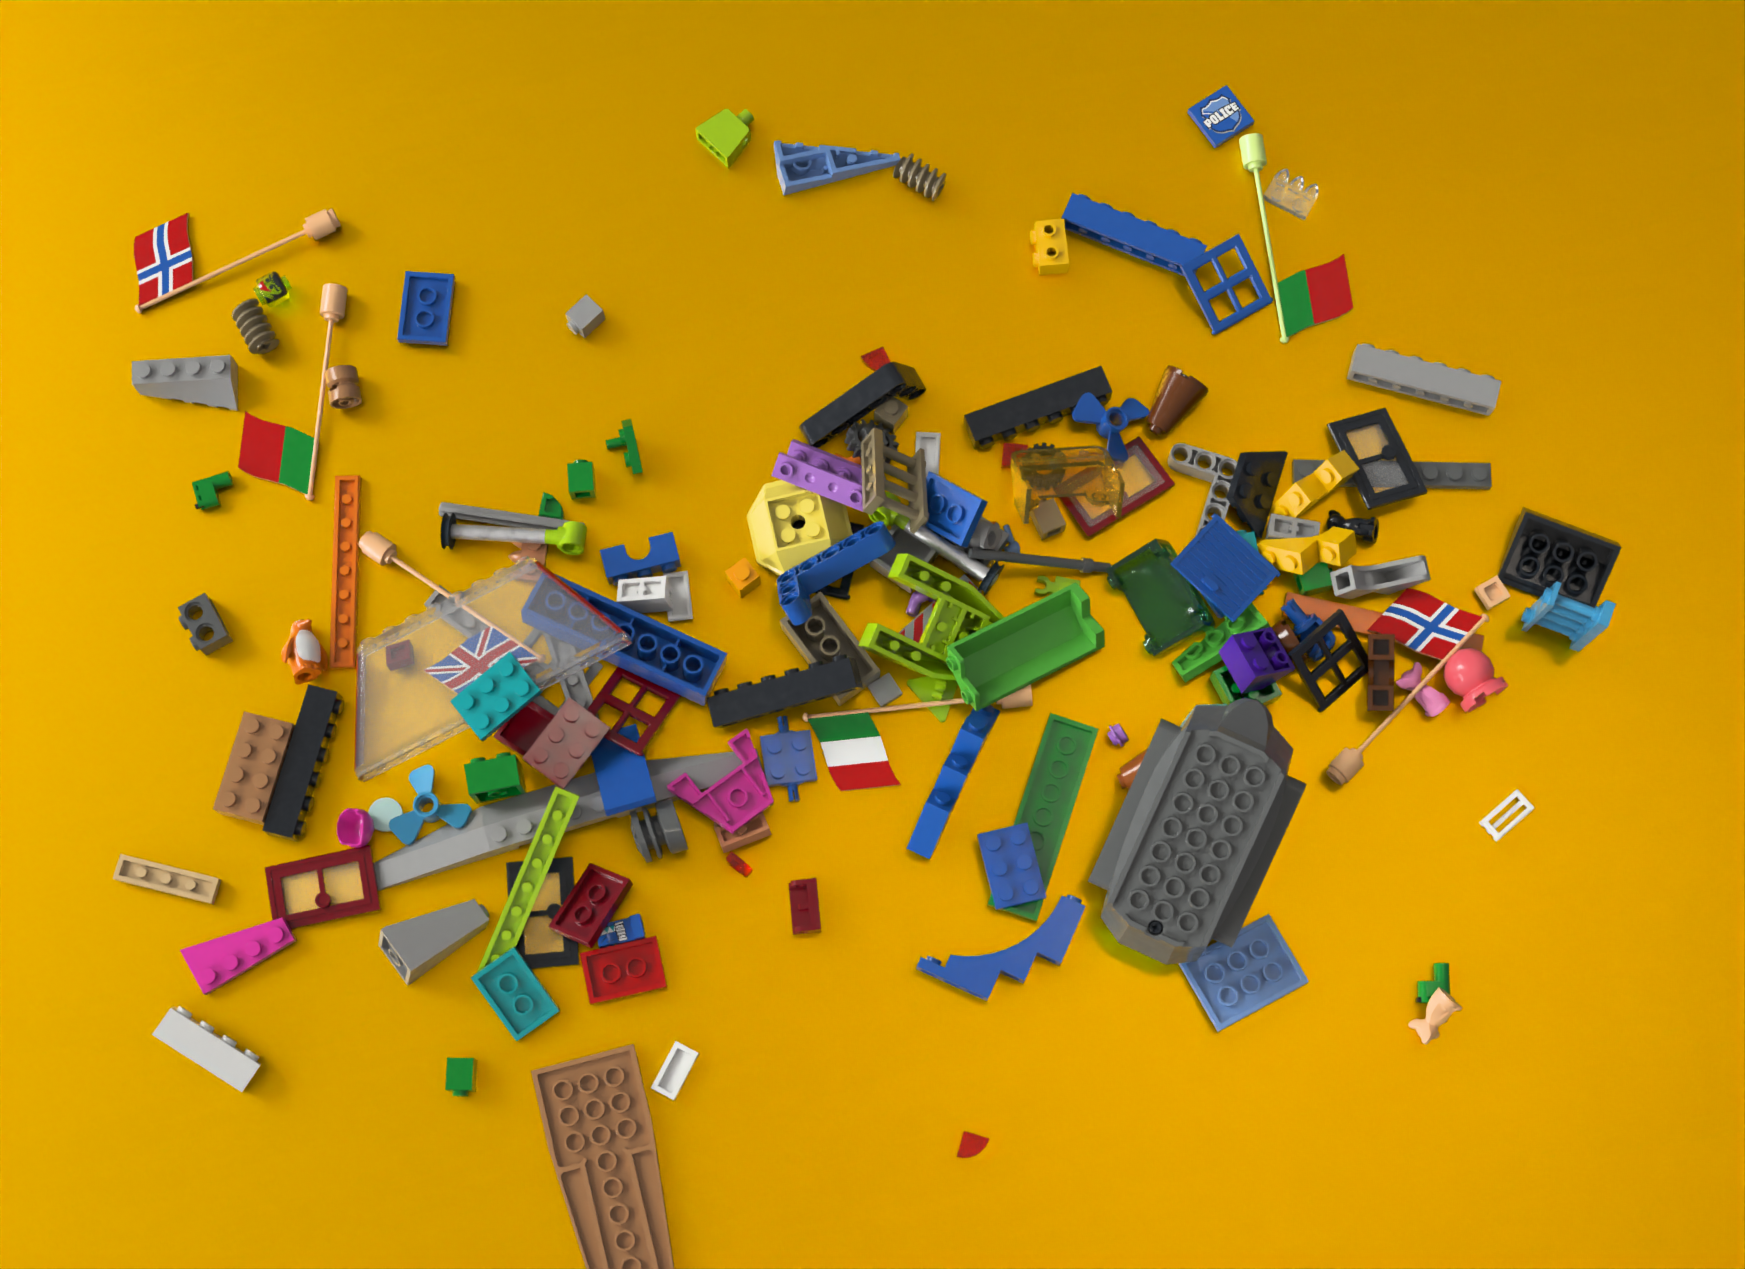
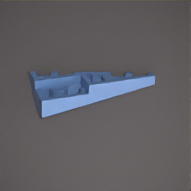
[774,140,900,195]

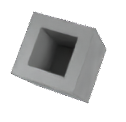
[565,294,605,338]

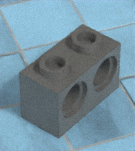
[178,593,233,656]

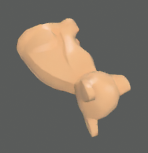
[1408,987,1462,1045]

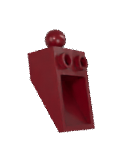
[493,701,585,769]

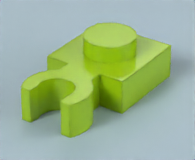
[1034,576,1080,597]

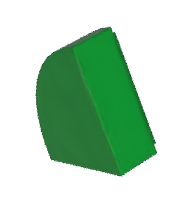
[538,492,564,520]

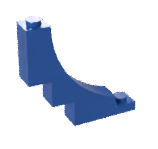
[916,895,1086,1001]

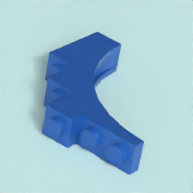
[907,705,1000,859]

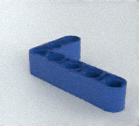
[777,521,896,626]

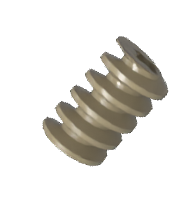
[893,153,946,202]
[232,299,279,355]

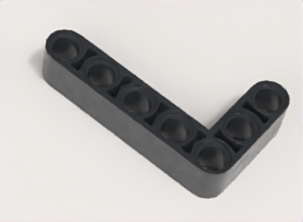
[799,362,926,448]

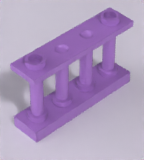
[771,439,863,512]

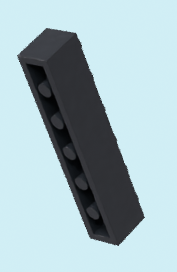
[963,366,1112,449]
[707,654,863,728]
[262,684,344,842]

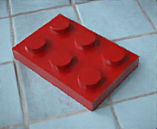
[580,936,667,1005]

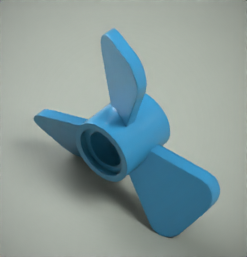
[389,764,472,845]

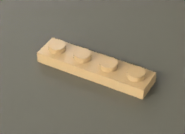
[112,854,221,905]

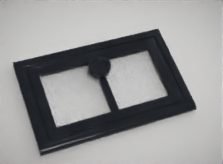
[1326,408,1427,510]
[506,857,579,969]

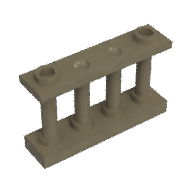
[861,427,929,534]

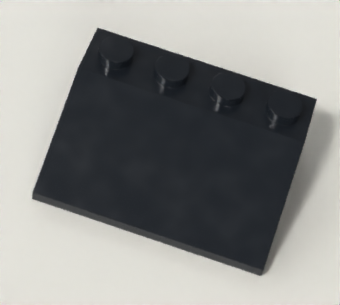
[1497,507,1622,608]

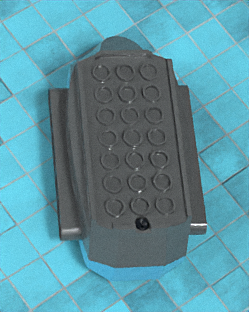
[1088,697,1306,965]

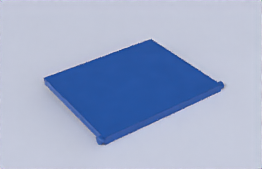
[1170,513,1281,622]

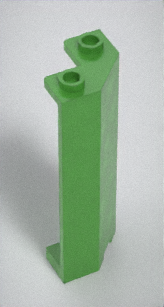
[946,582,1105,712]

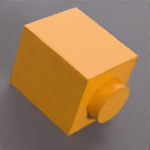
[725,557,761,598]

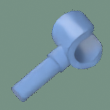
[1003,524,1020,553]

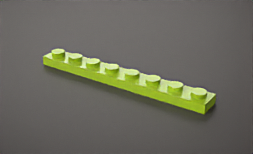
[477,786,580,972]

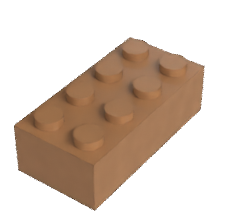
[213,711,295,825]

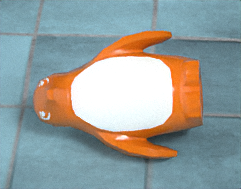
[281,619,328,684]

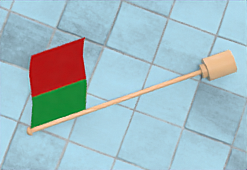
[238,284,348,500]

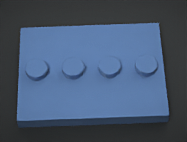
[1179,914,1309,1032]

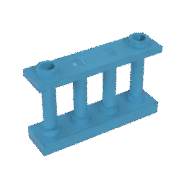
[1521,581,1616,652]

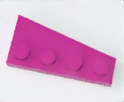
[180,918,297,995]

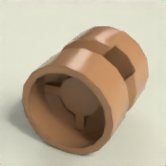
[325,365,362,409]

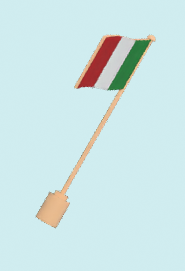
[803,684,1033,791]

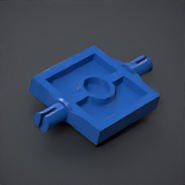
[759,716,817,802]

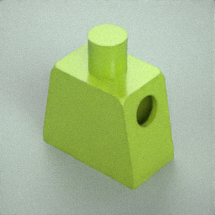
[695,109,754,168]

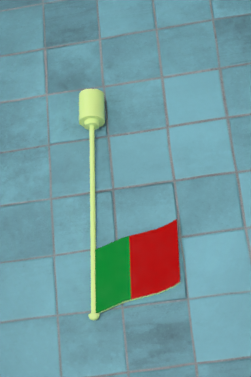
[1239,133,1353,343]

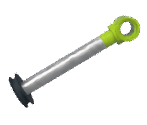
[868,492,1004,596]
[440,512,587,555]

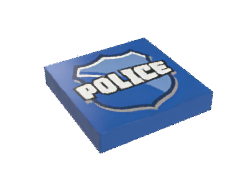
[1187,85,1254,148]

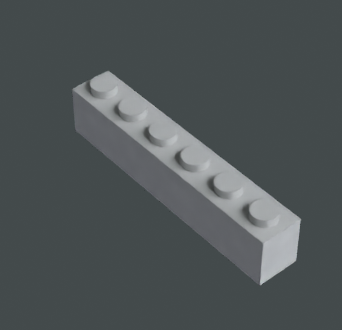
[1347,344,1501,416]

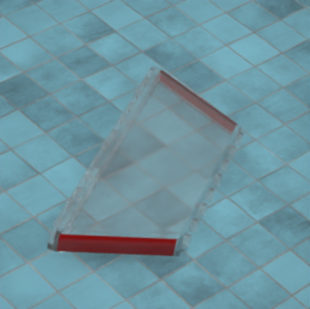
[354,556,633,782]

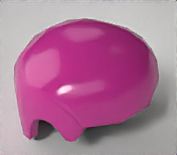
[337,808,374,848]

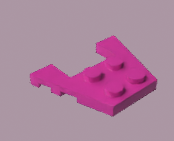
[667,728,774,834]

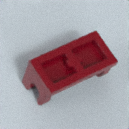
[789,878,821,935]

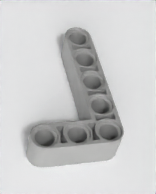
[1167,443,1237,537]

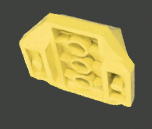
[747,480,853,576]

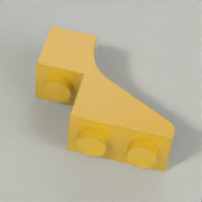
[1270,450,1359,518]
[1258,526,1357,575]

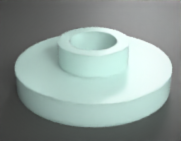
[368,797,403,832]

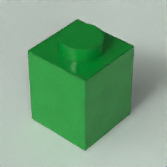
[567,459,596,499]
[1293,562,1333,596]
[445,1058,477,1097]

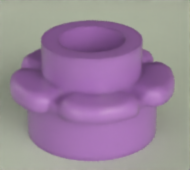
[1107,723,1129,747]

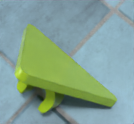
[907,676,958,722]

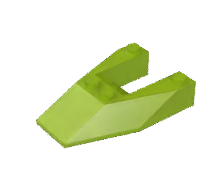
[858,553,1005,680]

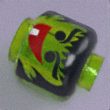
[253,271,292,308]

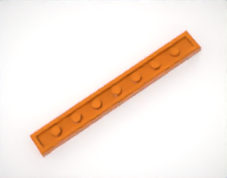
[329,475,362,670]
[1281,592,1484,651]

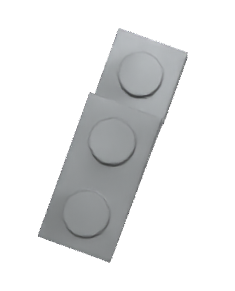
[1330,555,1431,599]

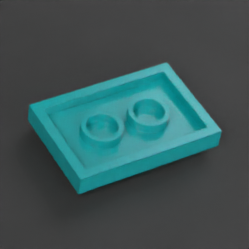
[450,652,543,741]
[471,946,560,1042]

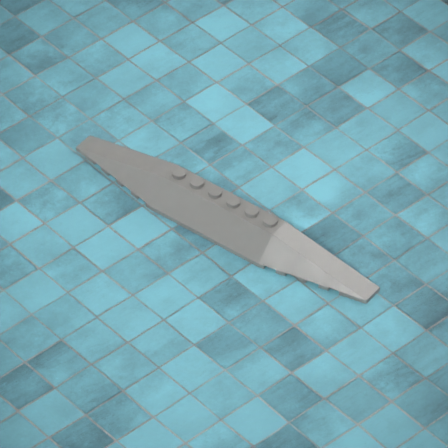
[374,749,764,891]

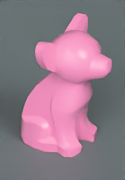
[1396,662,1450,717]

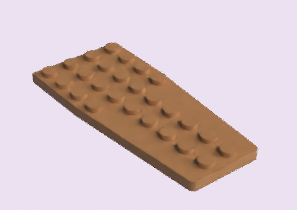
[531,1044,675,1269]

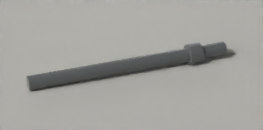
[968,548,1111,573]

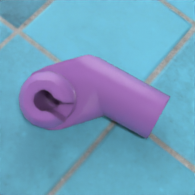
[906,591,935,617]

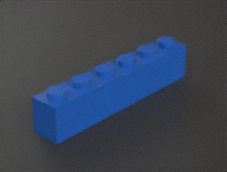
[1061,193,1207,276]

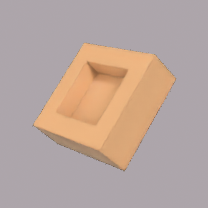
[1474,576,1511,611]

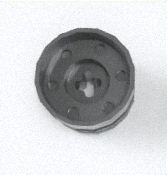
[630,798,688,863]

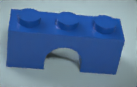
[600,532,681,586]

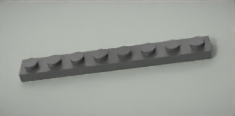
[1292,459,1492,490]

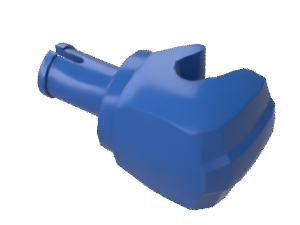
[1281,599,1336,662]

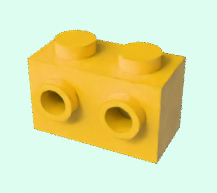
[1030,219,1069,275]

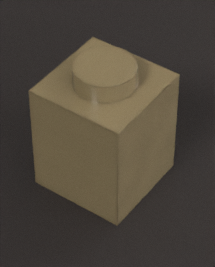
[874,396,908,435]
[1029,498,1066,540]

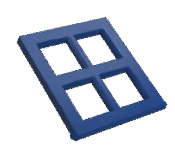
[1180,234,1273,335]

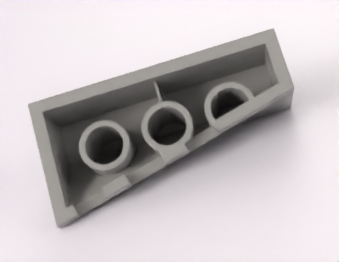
[132,355,238,411]

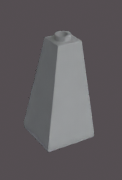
[378,899,489,986]

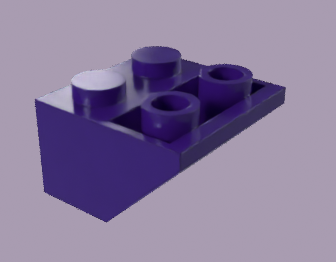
[1218,627,1295,694]

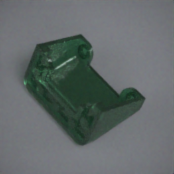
[1106,538,1216,656]

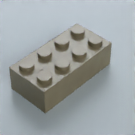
[780,592,881,706]

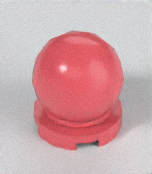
[1443,648,1508,713]

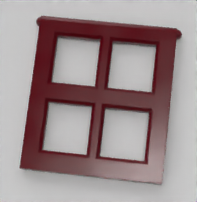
[587,667,681,756]

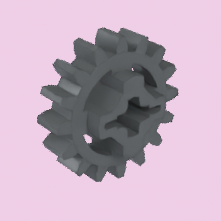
[845,419,899,464]

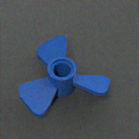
[1072,392,1149,463]

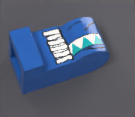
[597,913,646,948]

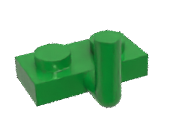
[606,419,643,474]

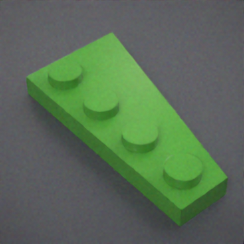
[1172,603,1270,683]

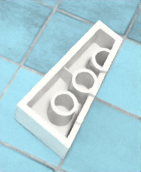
[152,1006,261,1092]

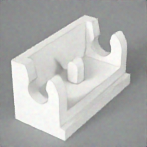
[616,576,673,613]

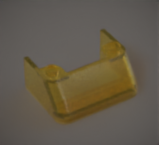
[1010,446,1125,524]

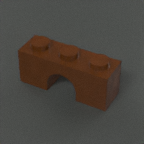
[1367,634,1395,711]

